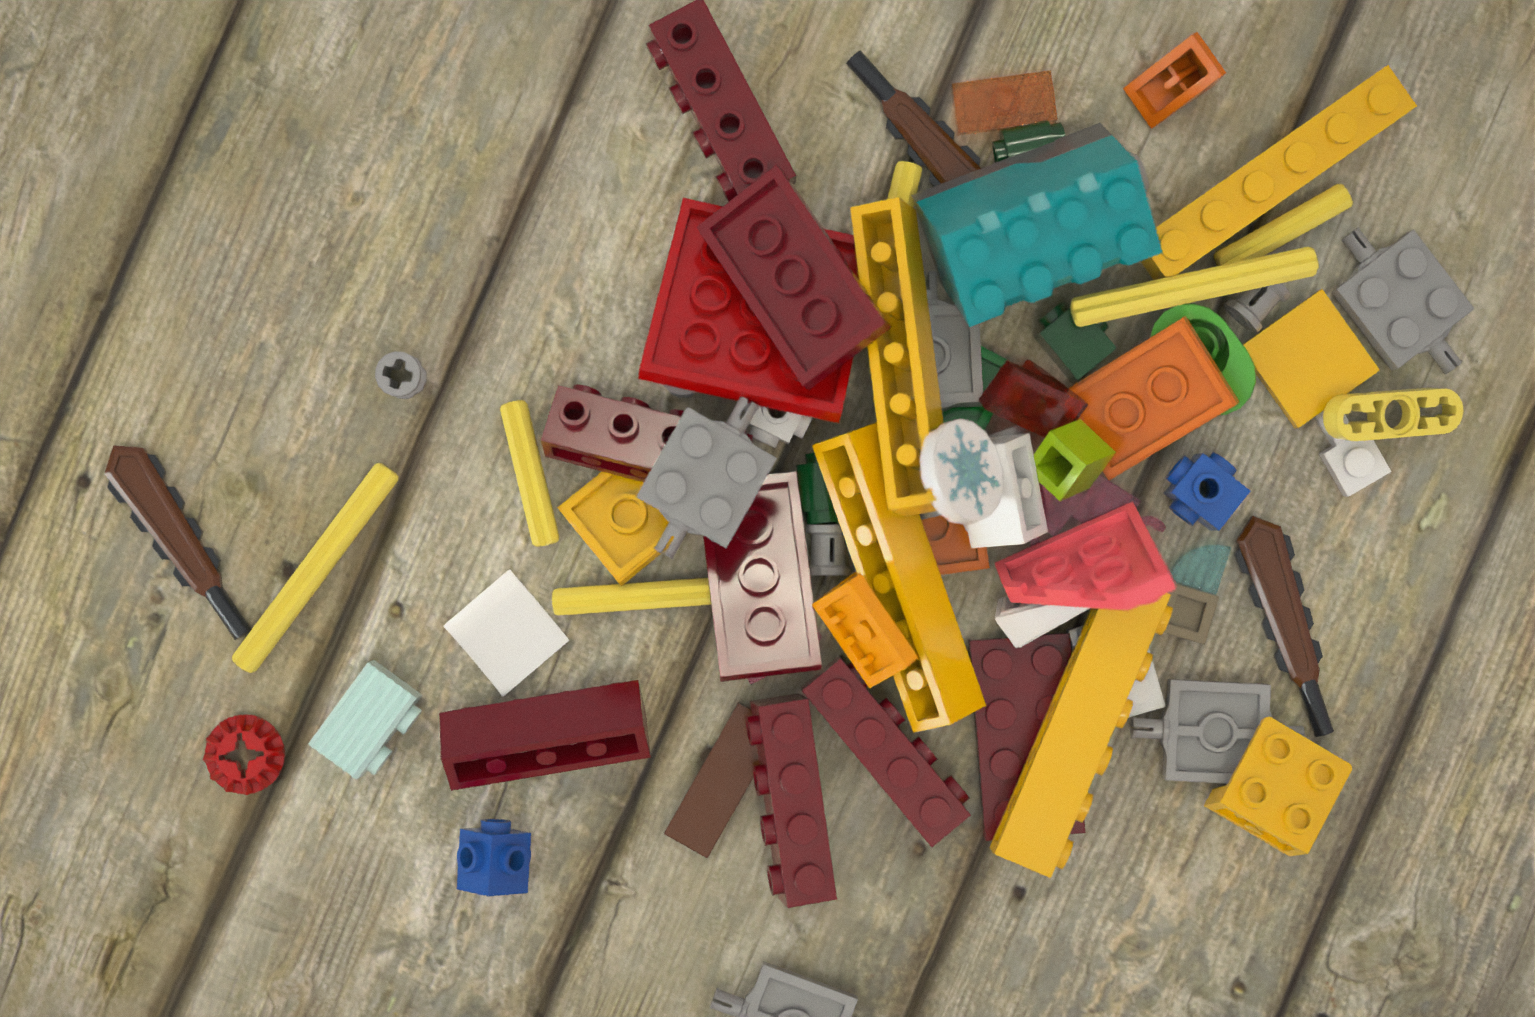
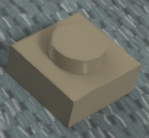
[1164,583,1219,645]

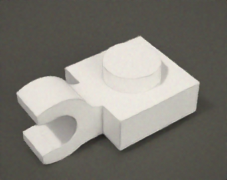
[1315,410,1391,497]

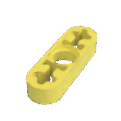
[1323,388,1463,441]

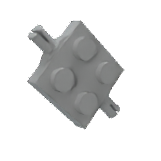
[1331,227,1474,375]
[924,271,984,415]
[636,396,777,559]
[1130,679,1305,784]
[710,961,858,1017]

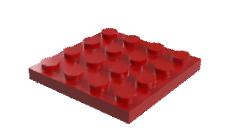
[638,198,859,423]

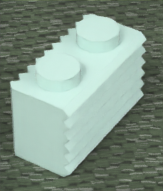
[308,660,422,779]

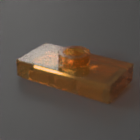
[951,70,1058,136]

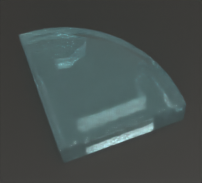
[1169,545,1231,595]

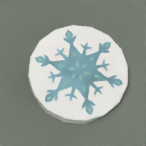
[920,419,1003,525]

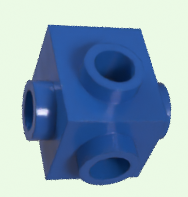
[1164,452,1251,531]
[457,819,531,897]

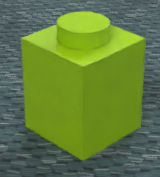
[1033,419,1116,501]

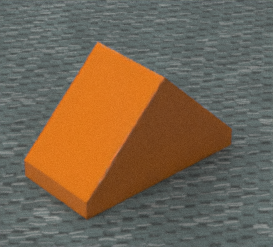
[1123,32,1226,129]

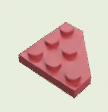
[994,501,1177,610]

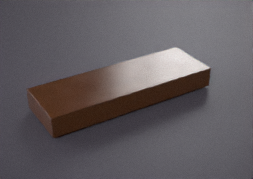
[664,702,759,858]

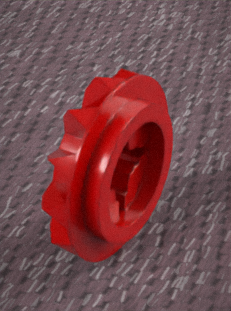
[203,714,285,795]

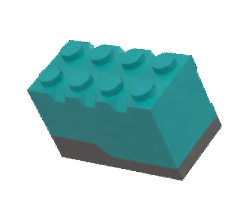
[912,123,1163,327]

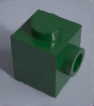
[1034,302,1117,383]

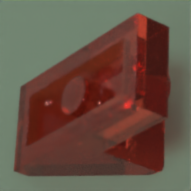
[978,359,1088,438]

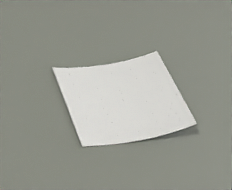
[443,569,569,697]

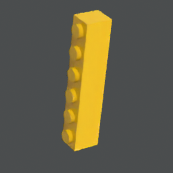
[1140,65,1417,280]
[850,197,944,516]
[812,422,986,733]
[989,593,1173,878]

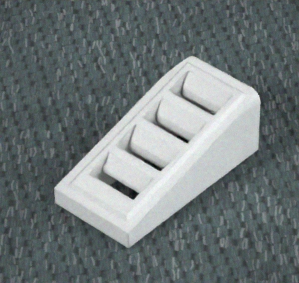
[995,596,1090,648]

